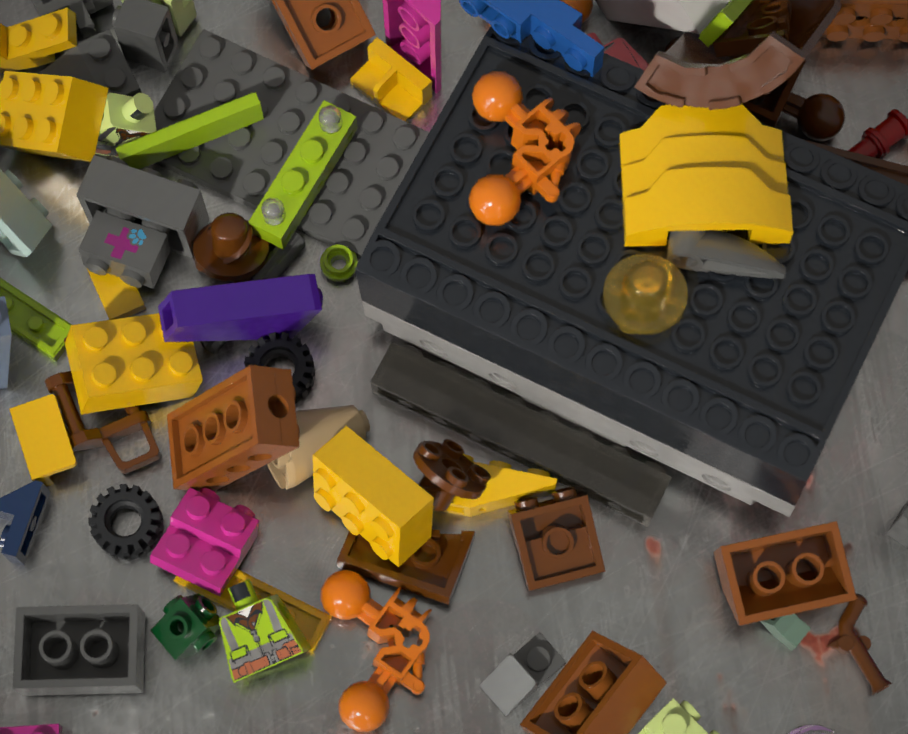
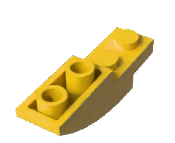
[0,8,77,73]

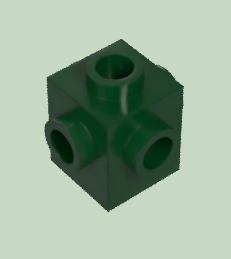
[150,593,220,660]

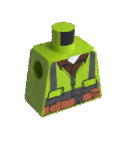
[219,579,311,683]

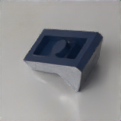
[0,480,50,565]

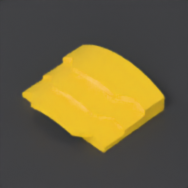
[619,104,793,247]

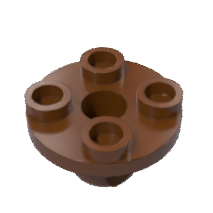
[193,213,269,283]
[413,439,491,511]

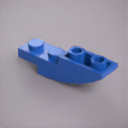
[459,0,604,77]

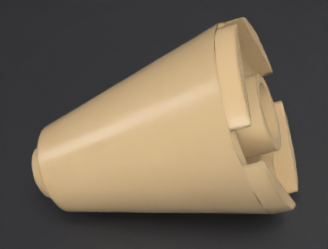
[267,405,370,490]

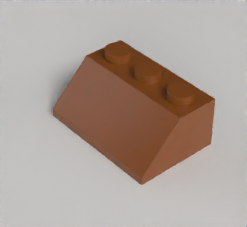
[713,521,857,626]
[520,631,667,734]

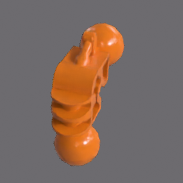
[469,71,581,226]
[320,570,432,732]

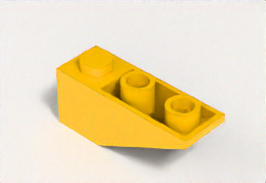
[443,454,557,517]

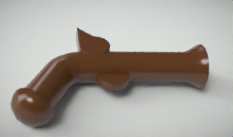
[827,593,893,695]

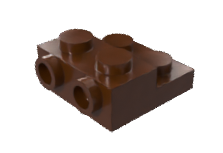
[507,487,605,591]

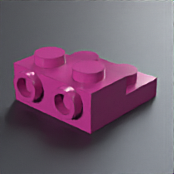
[150,488,260,596]

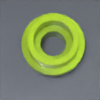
[320,245,358,282]

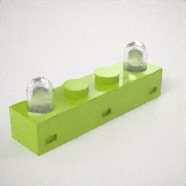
[248,100,358,250]

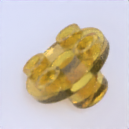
[603,254,688,335]

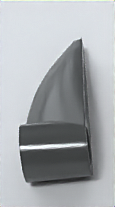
[666,230,786,279]

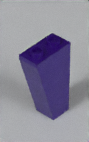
[158,274,323,342]

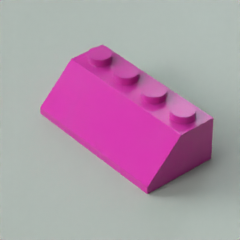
[383,0,442,94]

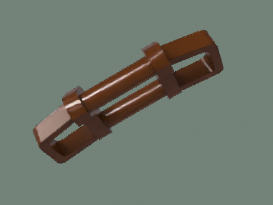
[45,336,161,474]

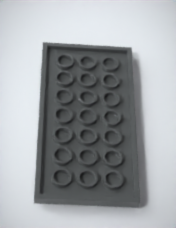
[154,29,429,259]

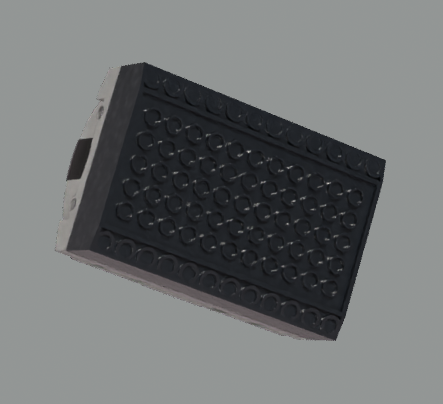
[355,26,908,517]

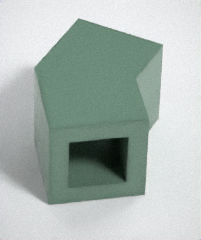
[760,614,811,651]

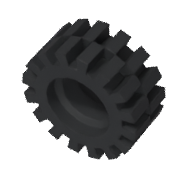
[244,332,315,404]
[88,484,164,560]

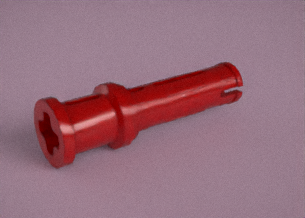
[848,109,908,158]

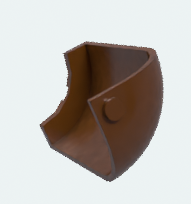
[634,0,841,110]

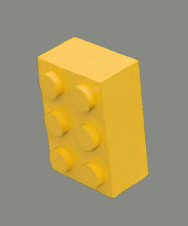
[0,71,109,162]
[65,313,203,415]
[313,425,434,567]

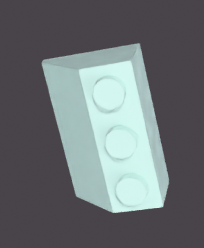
[0,169,52,257]

